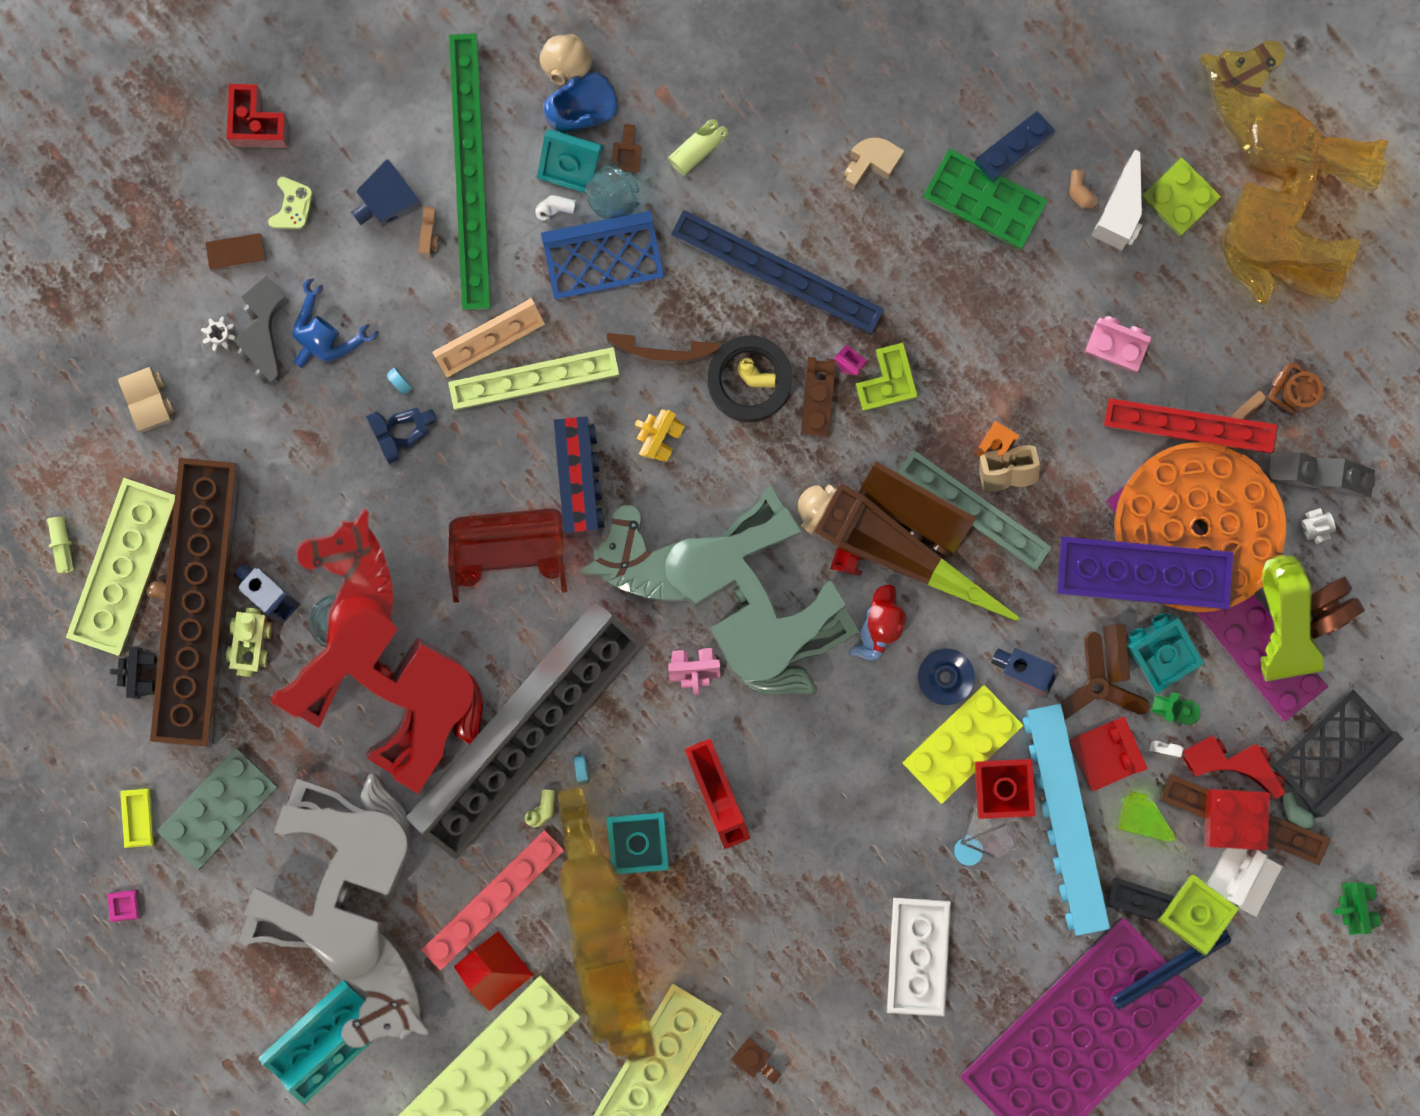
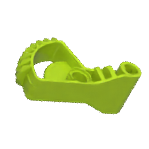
[1261,555,1324,682]

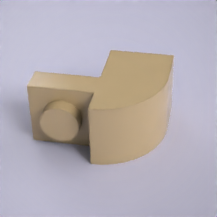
[844,138,904,191]

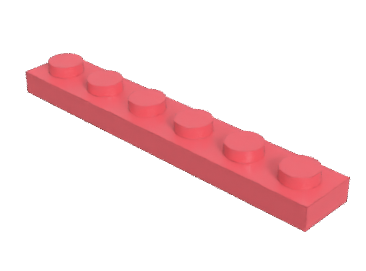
[421,830,565,971]

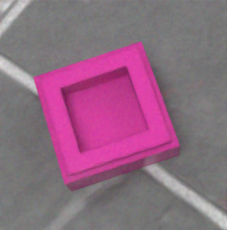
[107,890,140,922]

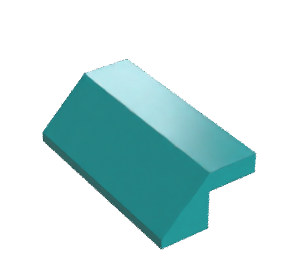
[258,979,374,1105]

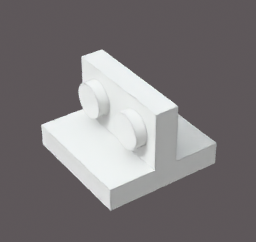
[1207,848,1283,917]

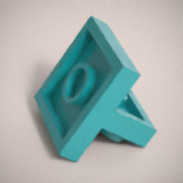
[537,129,605,194]

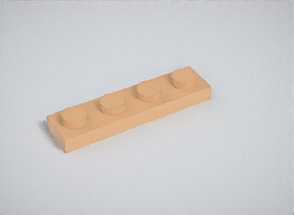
[433,299,545,378]

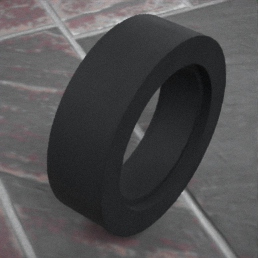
[708,335,792,423]

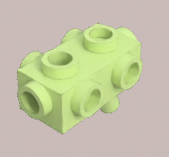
[226,608,272,677]

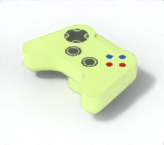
[268,177,313,229]

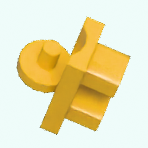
[634,410,685,462]

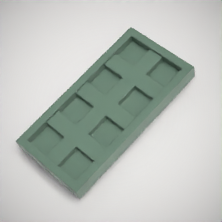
[157,748,278,870]

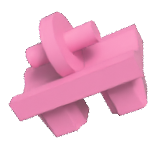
[668,648,721,695]

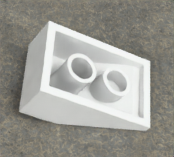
[1092,150,1142,250]

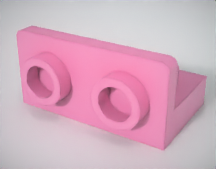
[1084,316,1152,373]

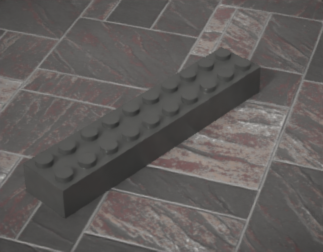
[406,601,643,860]

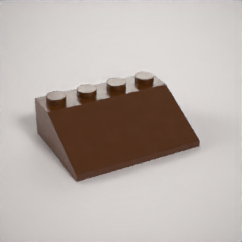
[858,461,976,557]

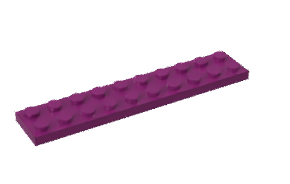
[1105,486,1328,723]

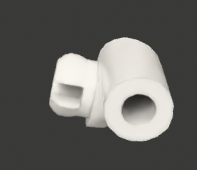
[536,195,576,221]

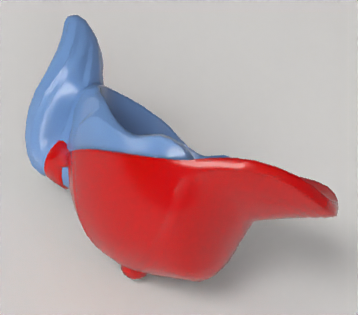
[849,585,907,661]

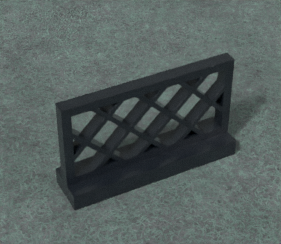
[1272,689,1403,818]

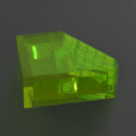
[1115,791,1175,843]

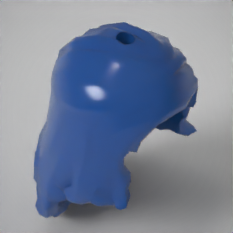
[543,71,618,133]

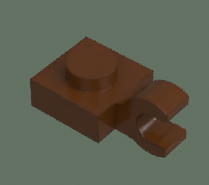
[611,124,642,175]
[731,1037,781,1084]

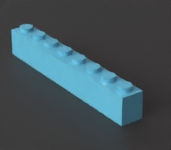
[1023,704,1110,936]

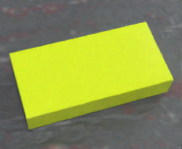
[120,789,155,848]

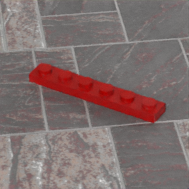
[1104,398,1279,454]

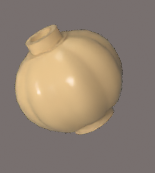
[539,34,592,85]
[797,484,836,536]

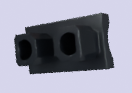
[109,647,157,699]

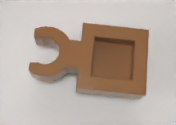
[418,207,439,259]

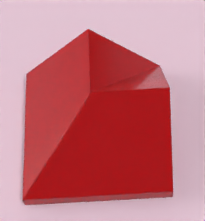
[975,759,1036,819]
[454,931,534,1011]

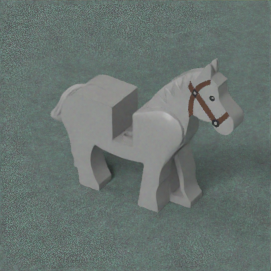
[239,773,429,1047]

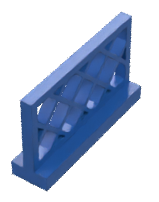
[541,211,664,299]

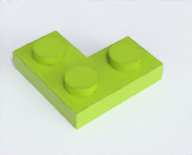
[855,343,917,412]

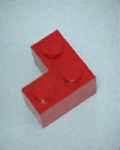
[226,84,289,148]

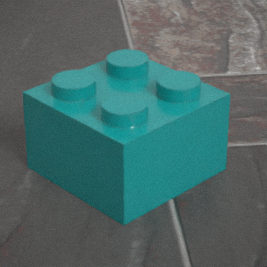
[606,812,669,875]

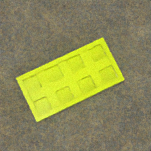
[902,685,1023,804]

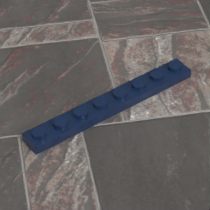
[671,210,884,335]

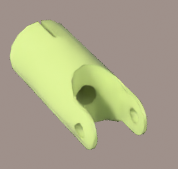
[668,119,728,176]

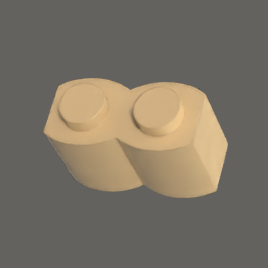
[118,367,175,433]
[979,445,1040,492]

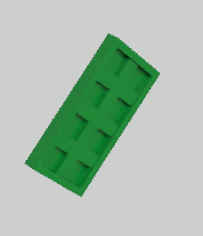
[922,148,1048,251]

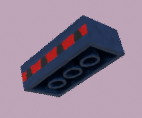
[554,416,605,538]

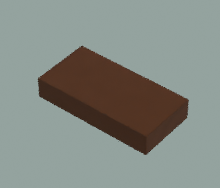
[205,233,266,271]
[1103,624,1130,683]

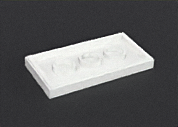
[887,898,951,1016]

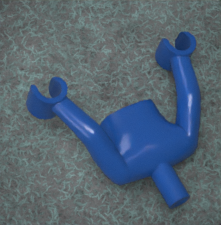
[292,278,379,368]

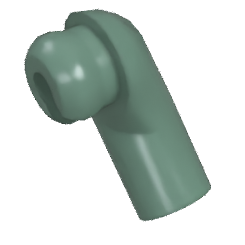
[1281,792,1315,830]

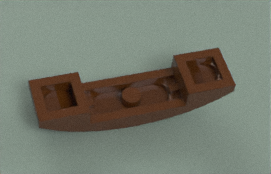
[607,333,720,365]

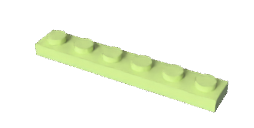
[448,347,619,411]

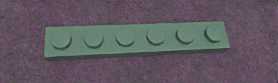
[897,450,1052,571]

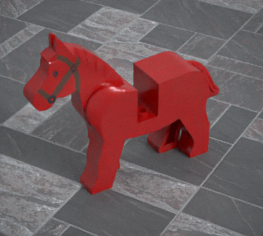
[270,509,483,794]

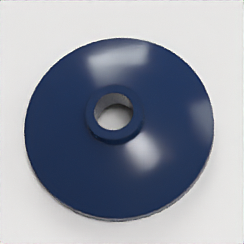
[918,648,975,705]

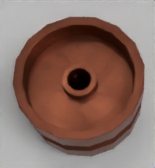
[1310,576,1365,639]

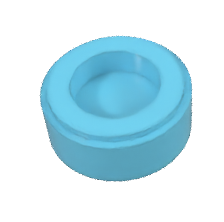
[387,367,413,395]
[954,837,983,865]

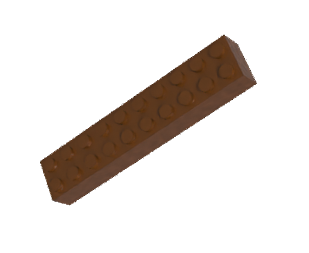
[150,458,240,747]

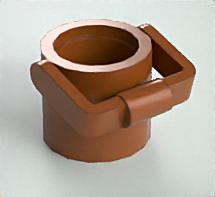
[1267,363,1323,416]

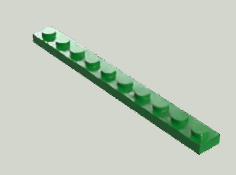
[449,33,491,311]

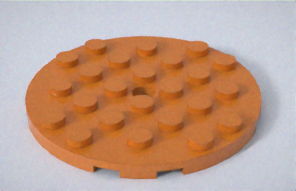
[1114,442,1286,613]

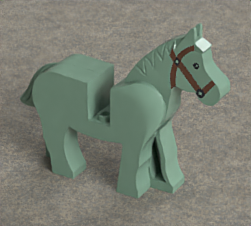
[581,486,860,696]

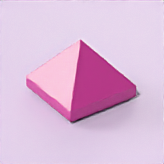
[834,345,868,375]

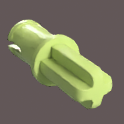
[47,516,74,574]

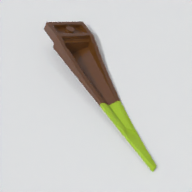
[812,483,1020,621]

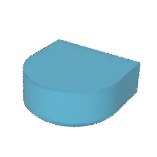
[574,754,590,785]

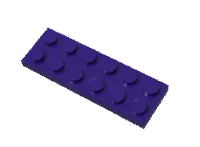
[1056,537,1233,610]

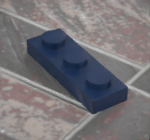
[974,111,1056,183]

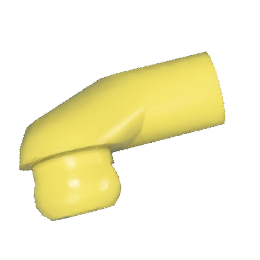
[738,358,775,388]

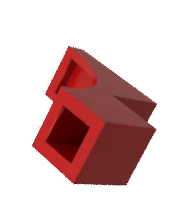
[1181,735,1285,799]

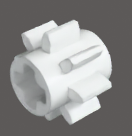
[201,317,236,353]
[1301,508,1336,544]

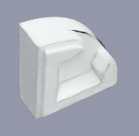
[1149,741,1183,758]

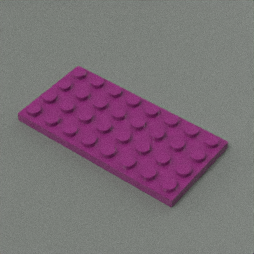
[959,917,1204,1116]

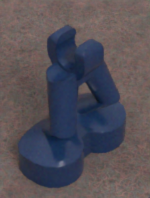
[366,408,437,466]

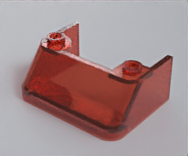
[448,508,567,603]

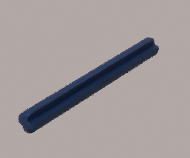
[1111,930,1231,1010]

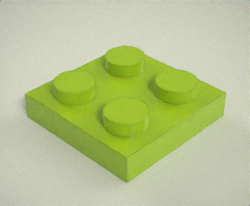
[1141,158,1221,237]
[1158,874,1239,956]

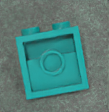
[1127,612,1204,694]

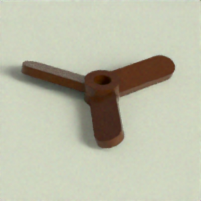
[1059,631,1150,720]

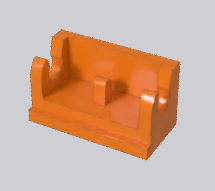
[974,421,1020,458]

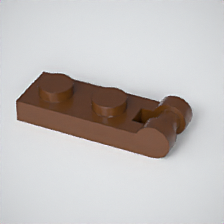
[801,357,836,438]

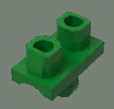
[1152,692,1201,727]
[1333,882,1381,935]

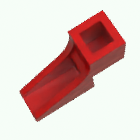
[684,738,751,850]

